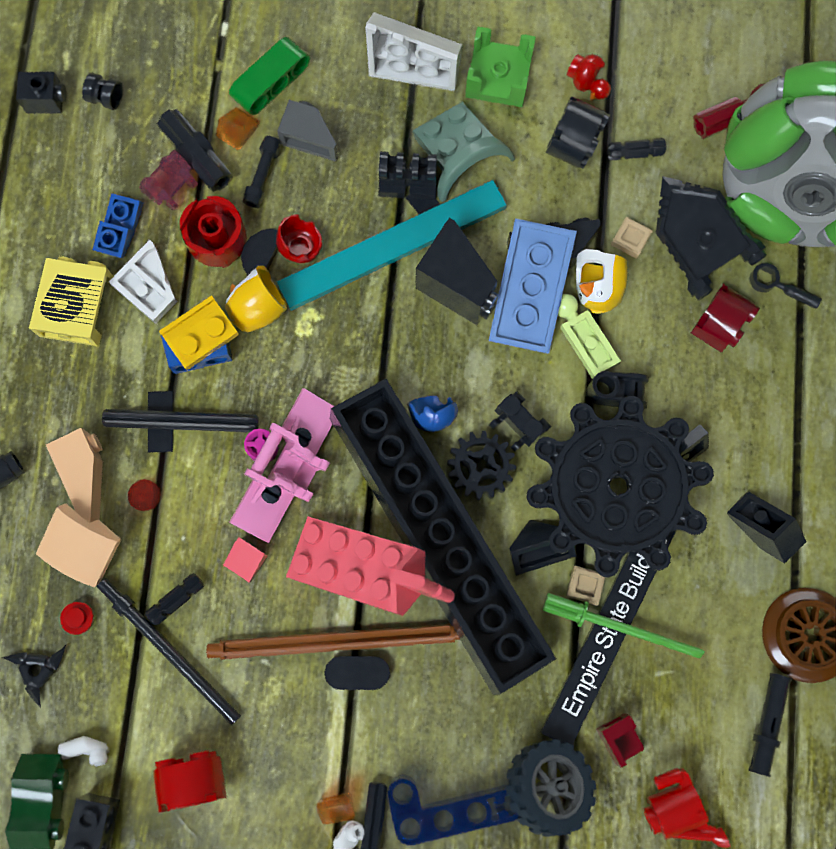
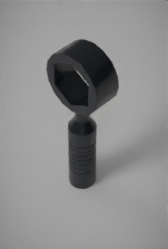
[749,263,822,309]

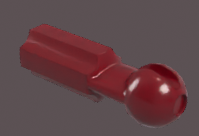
[693,83,765,139]

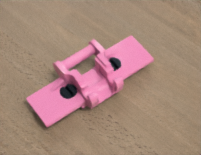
[229,388,334,543]

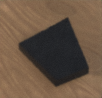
[509,520,576,576]

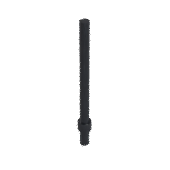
[96,578,241,725]

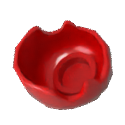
[276,214,322,264]

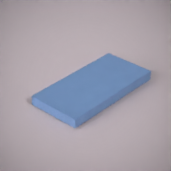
[489,218,577,354]

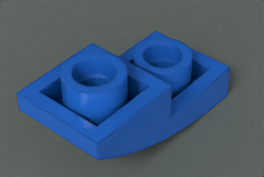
[92,193,143,258]

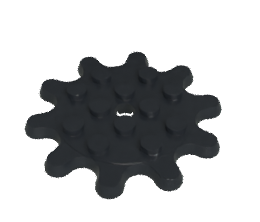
[526,396,714,578]

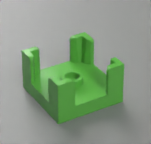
[465,26,536,107]

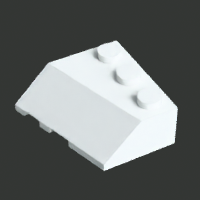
[366,12,462,91]

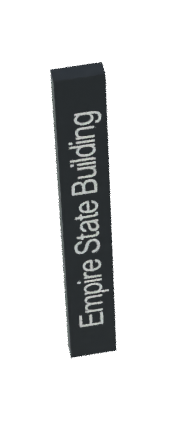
[540,530,677,745]

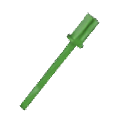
[543,593,705,658]

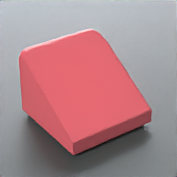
[223,537,268,583]

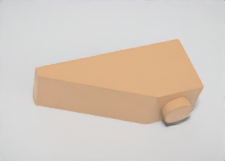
[46,428,103,523]

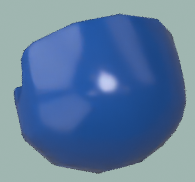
[407,395,458,432]

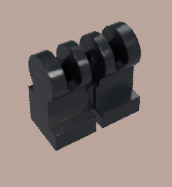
[378,151,437,200]

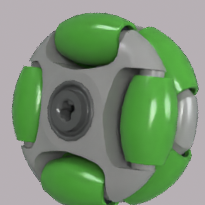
[722,61,836,247]

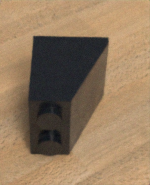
[416,217,499,325]

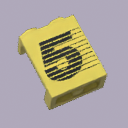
[29,256,114,347]

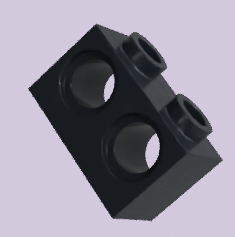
[64,793,120,849]

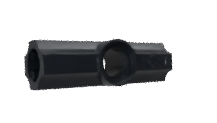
[157,109,233,192]

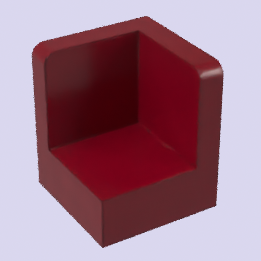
[596,713,644,768]

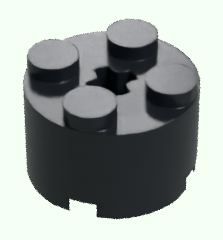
[545,96,610,169]

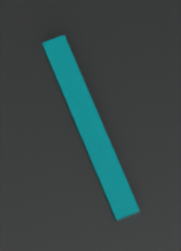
[277,180,507,311]

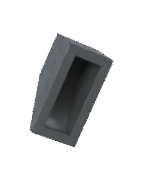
[277,100,338,162]

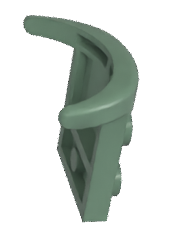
[413,102,515,202]

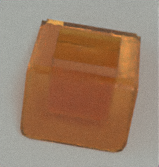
[216,107,260,150]
[316,792,355,825]

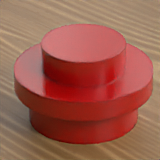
[60,602,94,635]

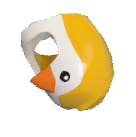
[576,249,628,314]
[225,266,287,332]

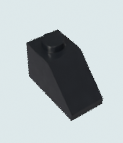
[727,491,807,564]

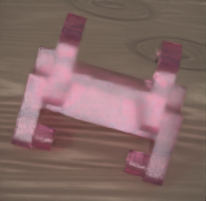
[139,150,198,211]

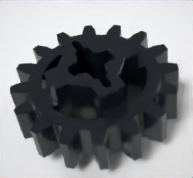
[447,431,516,501]

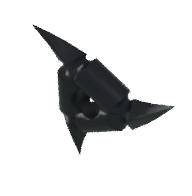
[2,645,66,708]

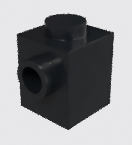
[16,72,67,114]

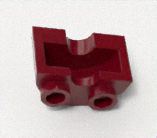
[691,283,760,353]

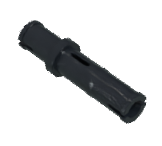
[748,673,792,777]

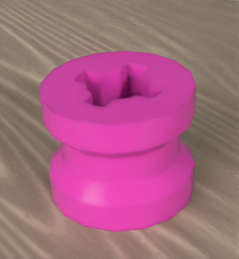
[244,428,279,462]

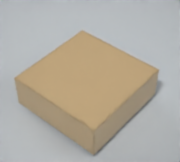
[611,217,653,259]
[566,566,605,606]

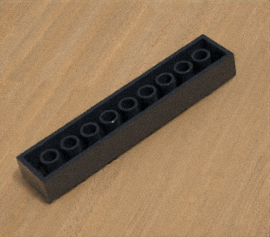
[329,379,556,696]

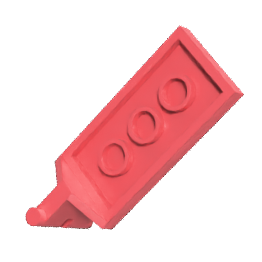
[286,517,455,616]

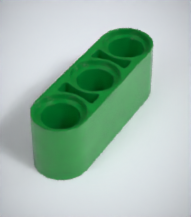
[229,37,310,116]

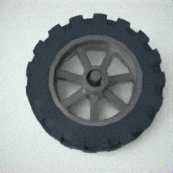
[506,740,596,837]

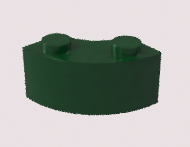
[5,754,69,849]

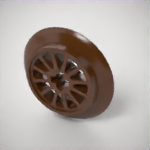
[762,588,836,683]

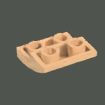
[36,503,122,587]

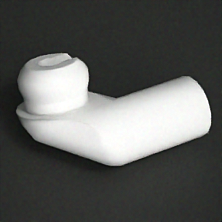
[58,736,109,766]
[333,821,364,849]

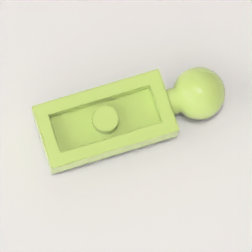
[558,294,621,379]

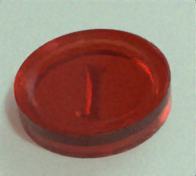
[128,479,161,511]

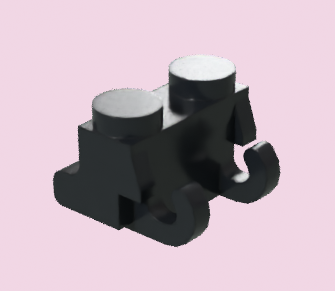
[489,391,552,452]

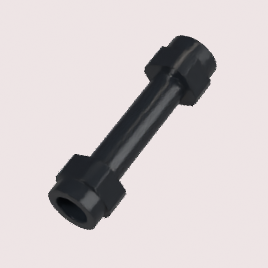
[242,136,281,208]

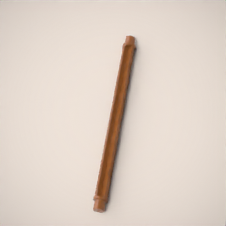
[206,623,460,660]

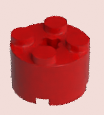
[179,196,247,268]
[153,750,227,813]

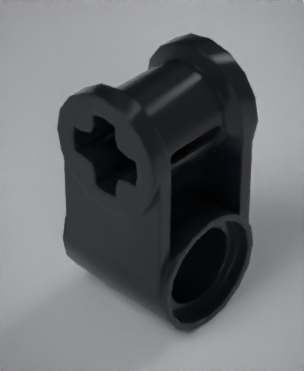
[586,371,649,410]

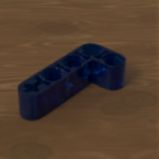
[388,775,519,846]

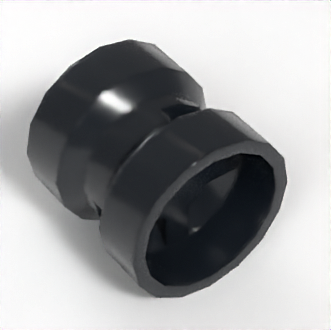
[82,72,123,110]

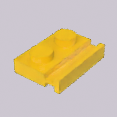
[159,295,239,370]

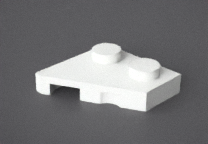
[109,240,177,324]

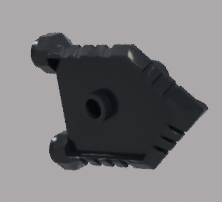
[656,176,767,301]

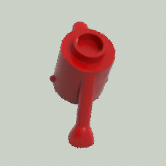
[643,768,731,848]

